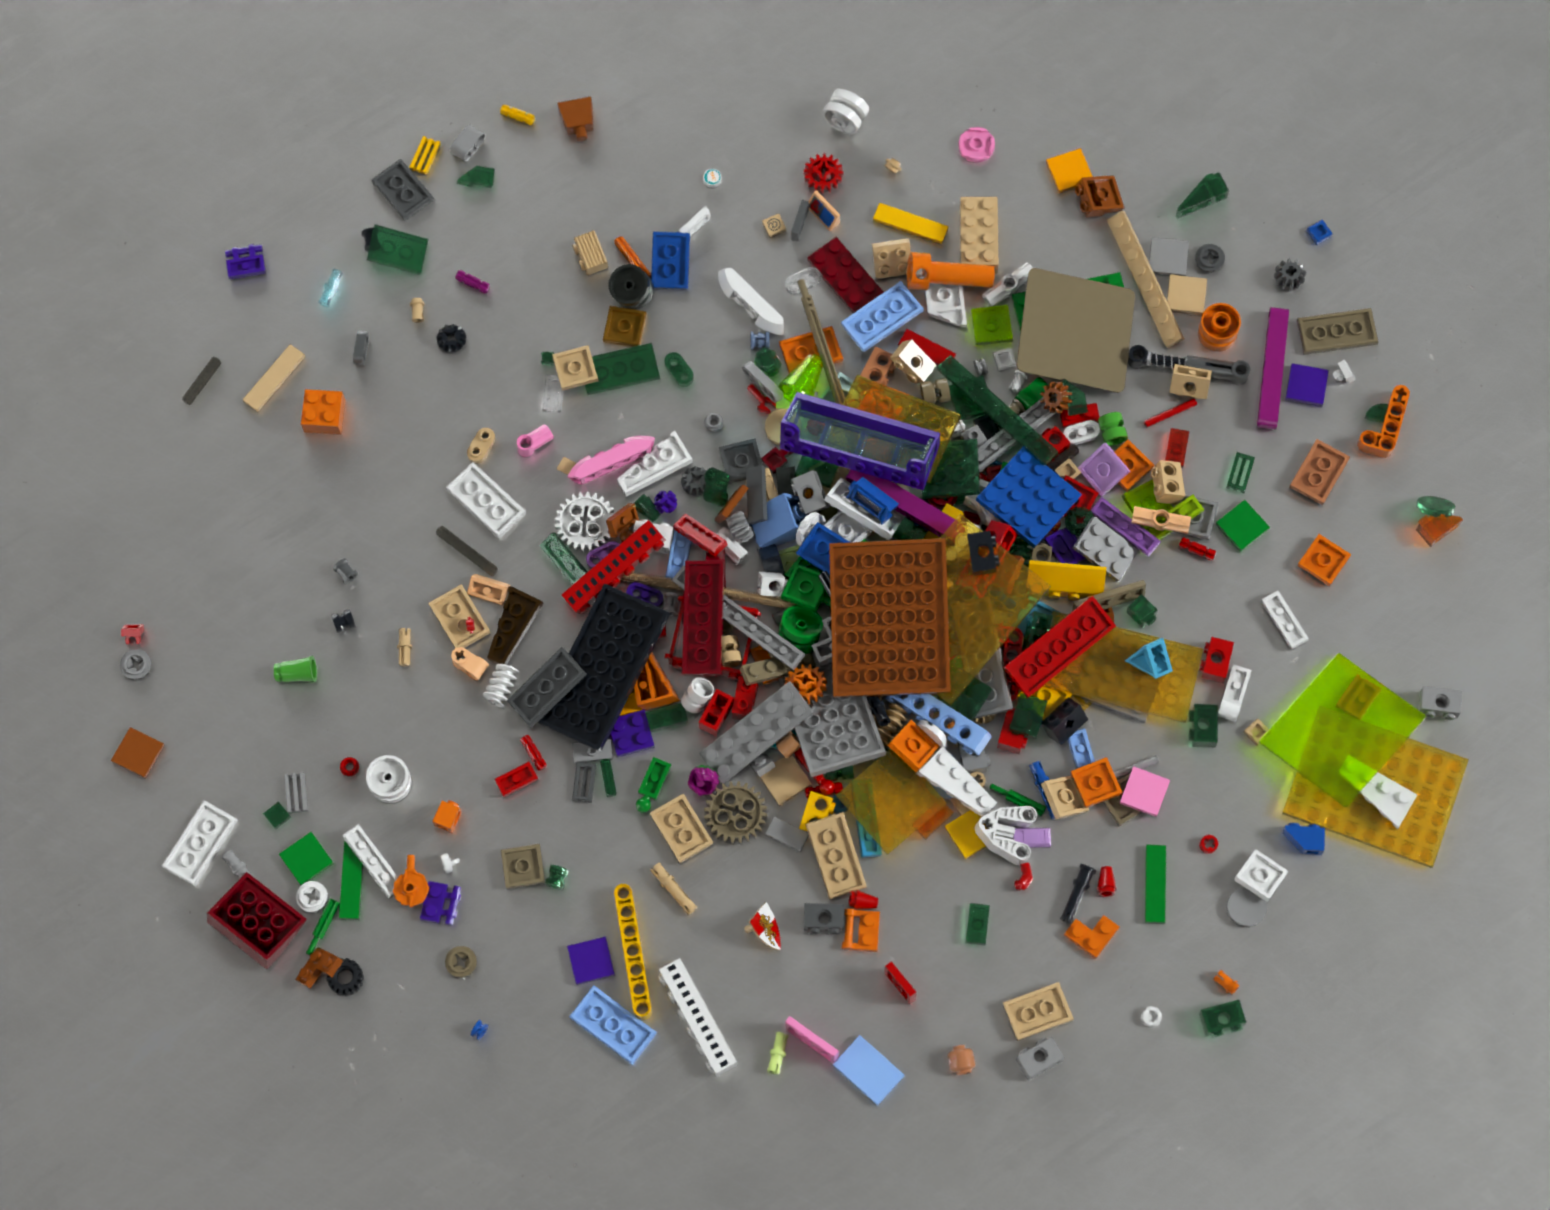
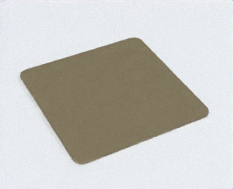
[1017,268,1135,393]

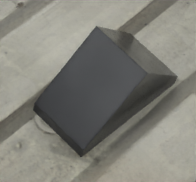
[757,544,786,585]

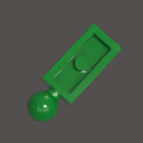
[635,757,672,813]

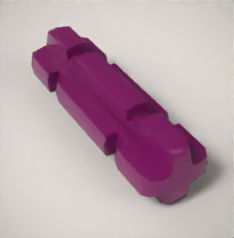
[455,270,490,293]

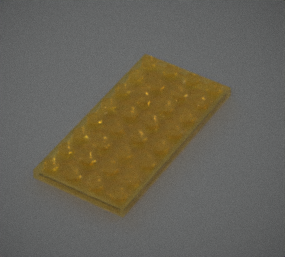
[1042,611,1203,723]

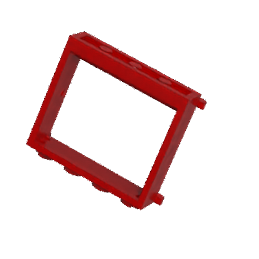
[664,594,761,681]

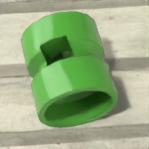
[1098,412,1128,446]

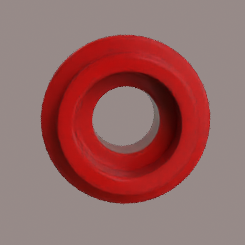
[340,757,360,777]

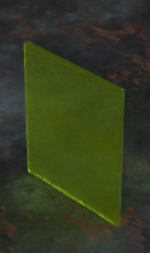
[1259,653,1426,808]

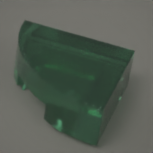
[1364,404,1388,423]

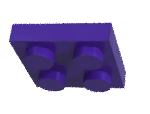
[611,710,655,758]

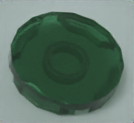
[1416,496,1456,517]

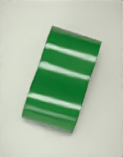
[1014,377,1049,411]

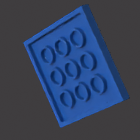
[976,447,1082,548]

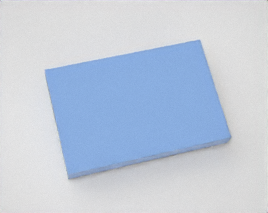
[833,1035,905,1106]

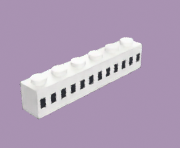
[658,958,738,1077]

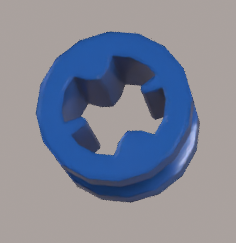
[470,1020,488,1040]

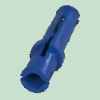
[1029,761,1055,820]

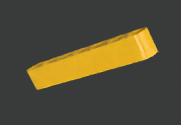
[614,884,652,1020]

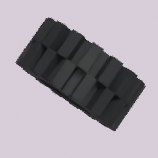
[326,958,364,996]

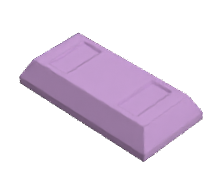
[1013,828,1051,847]

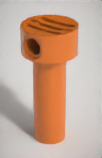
[906,252,995,290]

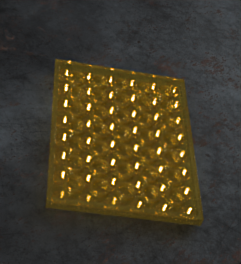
[937,514,1051,706]

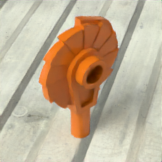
[392,855,429,908]

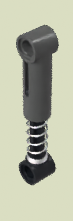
[1128,345,1251,385]

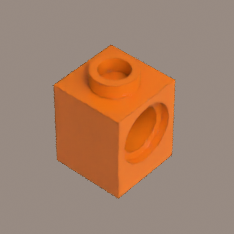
[432,800,462,833]

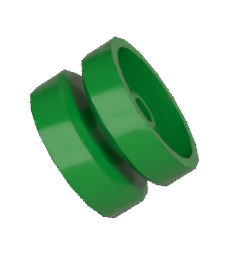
[777,605,823,654]

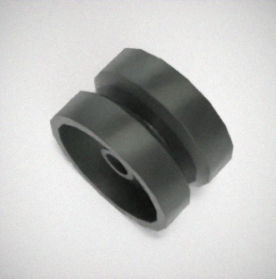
[609,264,654,310]

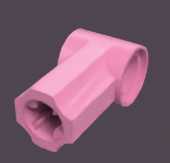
[517,424,554,457]

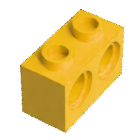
[799,791,836,831]

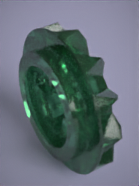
[1065,506,1094,536]

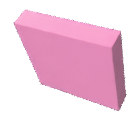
[1120,766,1170,817]

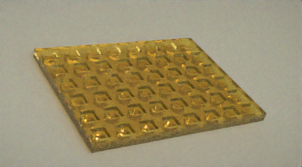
[1282,706,1469,868]

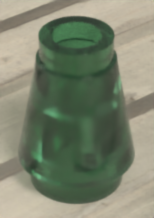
[634,494,661,522]

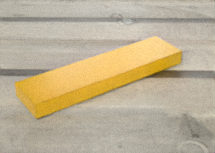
[873,202,949,245]

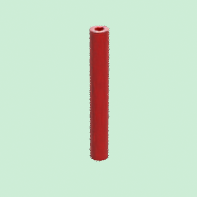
[1143,398,1197,428]

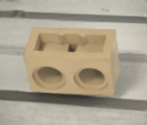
[1151,460,1185,505]

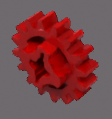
[804,153,843,193]

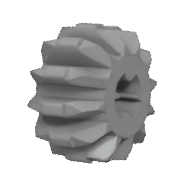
[726,510,754,544]

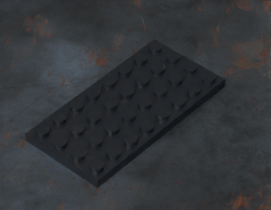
[537,584,671,752]

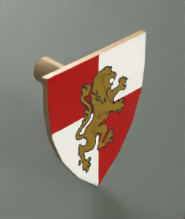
[744,902,781,950]

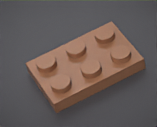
[1289,439,1350,505]

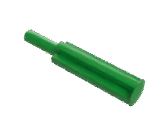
[989,784,1046,817]
[306,899,340,956]

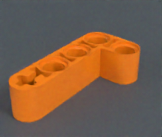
[1357,385,1410,458]

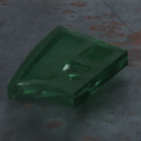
[937,668,993,721]

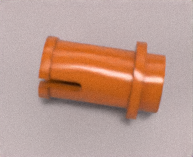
[1213,970,1240,995]

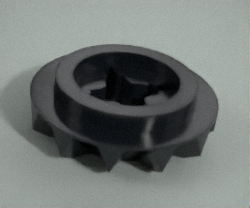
[436,324,466,353]

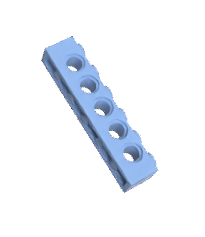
[885,694,992,756]

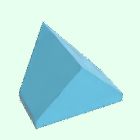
[1125,638,1173,679]

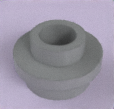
[704,413,723,432]

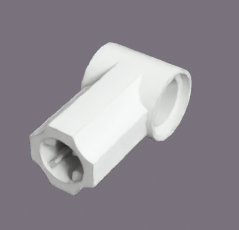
[717,527,748,565]

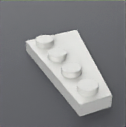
[617,430,693,497]
[1338,755,1417,829]

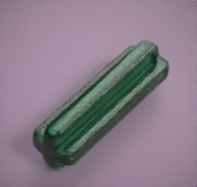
[600,759,617,797]

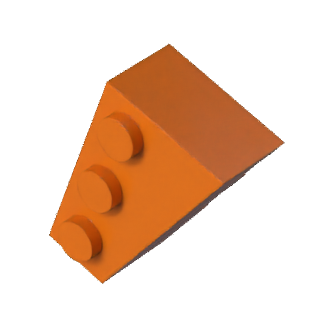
[634,652,681,711]

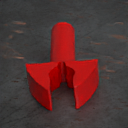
[747,384,776,414]

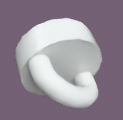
[440,853,460,874]

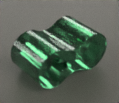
[703,467,730,507]

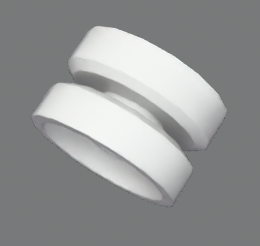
[822,89,869,134]
[366,755,412,803]

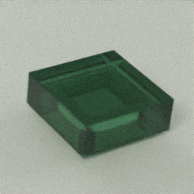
[263,801,291,829]

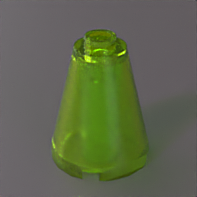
[778,354,823,403]

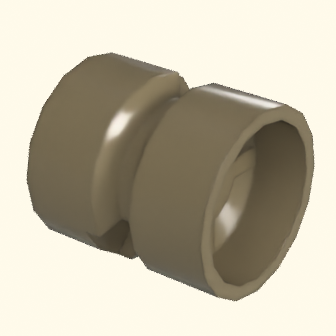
[920,378,951,406]

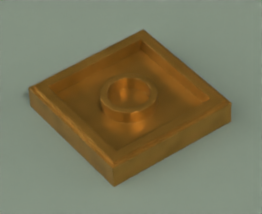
[603,306,647,348]

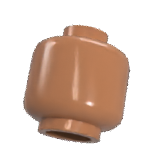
[947,1045,976,1075]

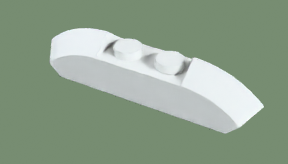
[718,268,784,335]

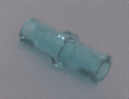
[319,269,344,307]

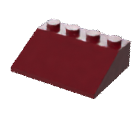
[207,872,307,970]

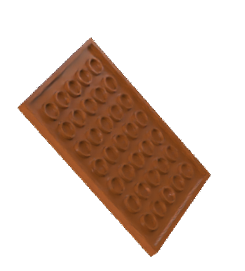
[829,538,951,698]

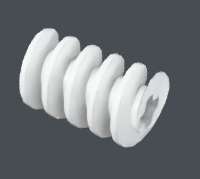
[483,664,519,708]

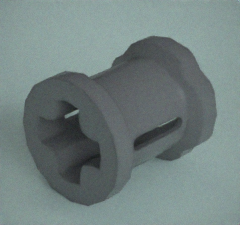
[333,559,358,584]

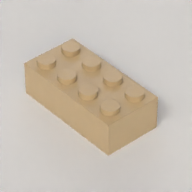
[960,197,998,274]

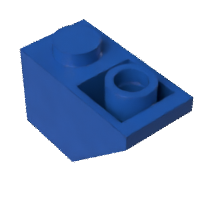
[1283,823,1325,856]

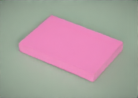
[785,1016,839,1063]

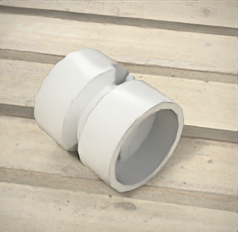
[681,677,715,713]

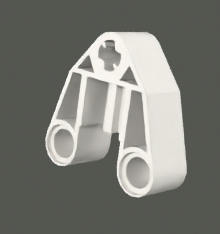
[975,806,1037,865]

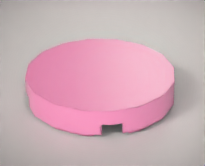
[958,127,995,163]

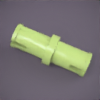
[767,1032,789,1075]

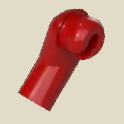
[1014,862,1033,891]

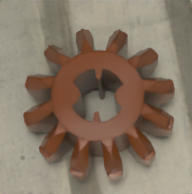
[1040,382,1072,413]

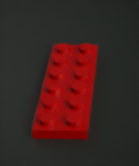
[1003,596,1116,698]

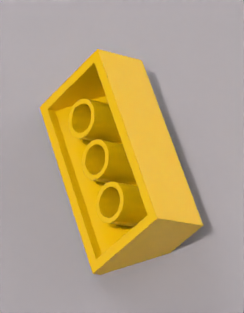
[1026,560,1107,601]

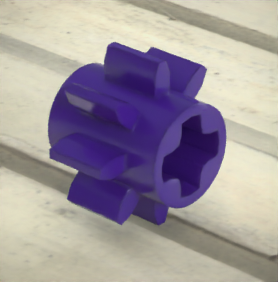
[654,490,677,514]

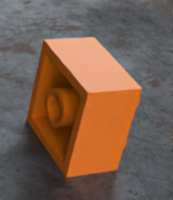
[301,389,345,435]

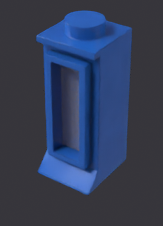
[846,477,899,525]

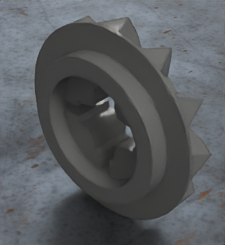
[1195,244,1225,273]
[681,466,711,496]

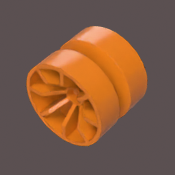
[1198,303,1241,352]

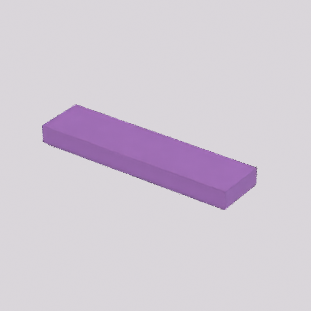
[1090,497,1161,557]

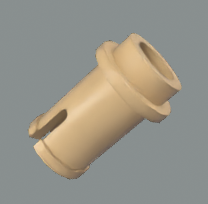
[410,298,425,323]

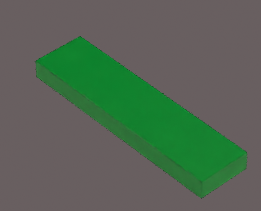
[339,841,363,920]
[1145,845,1166,924]

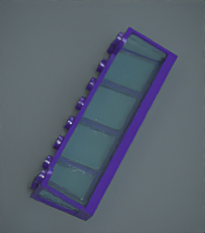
[780,392,940,490]

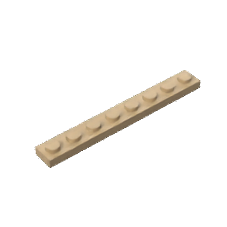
[1107,211,1184,348]

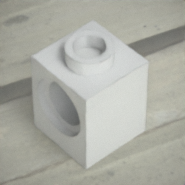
[757,572,787,597]

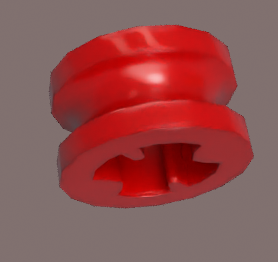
[1199,835,1218,854]

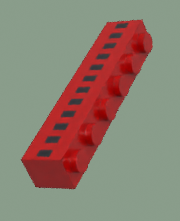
[561,520,666,614]

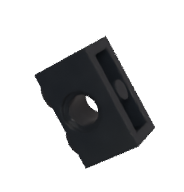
[967,531,1000,576]

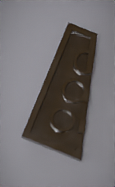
[487,586,544,665]

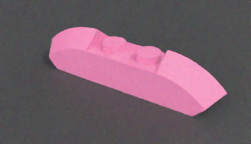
[568,436,655,485]

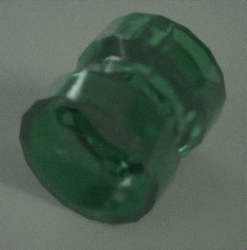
[545,865,569,890]

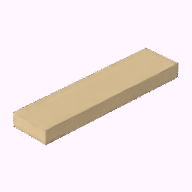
[243,344,305,412]

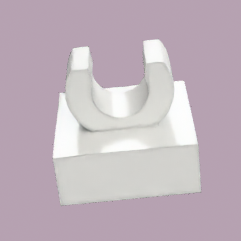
[1333,360,1356,383]

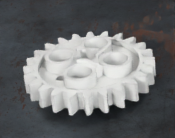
[555,491,614,552]

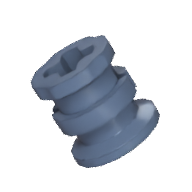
[750,331,770,350]

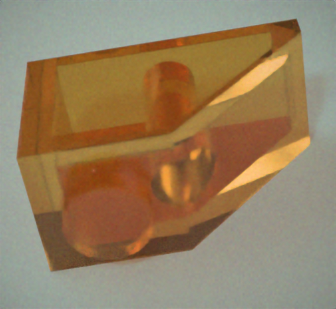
[1416,513,1463,547]

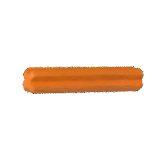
[614,236,651,278]

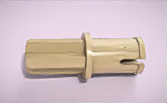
[397,628,412,667]

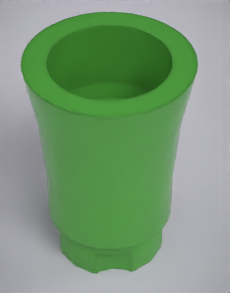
[274,656,317,682]

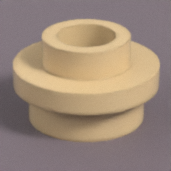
[884,158,902,174]

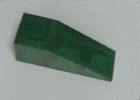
[1176,172,1229,219]

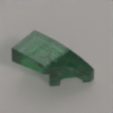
[456,166,495,188]
[1062,378,1088,416]

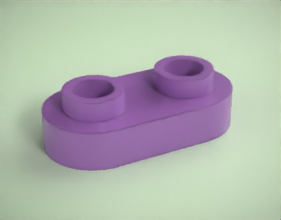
[586,541,620,569]

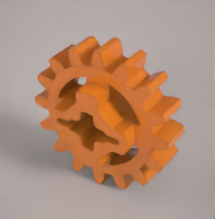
[784,664,827,704]

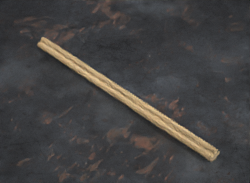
[620,572,796,609]

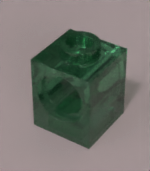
[1126,594,1158,628]

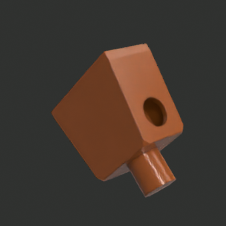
[557,96,593,142]

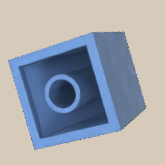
[750,493,807,548]

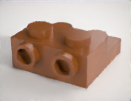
[1075,175,1124,217]

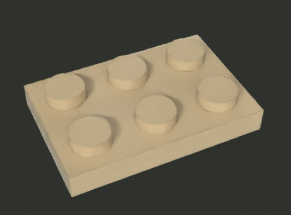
[428,584,491,648]
[650,793,713,863]
[1003,982,1074,1041]

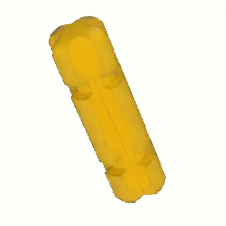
[500,104,535,125]

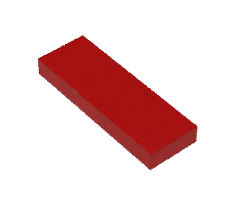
[898,329,956,371]

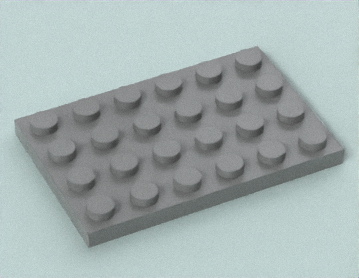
[778,663,886,777]

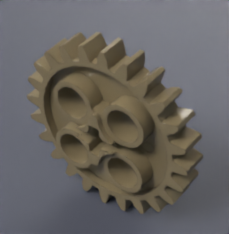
[704,781,767,845]

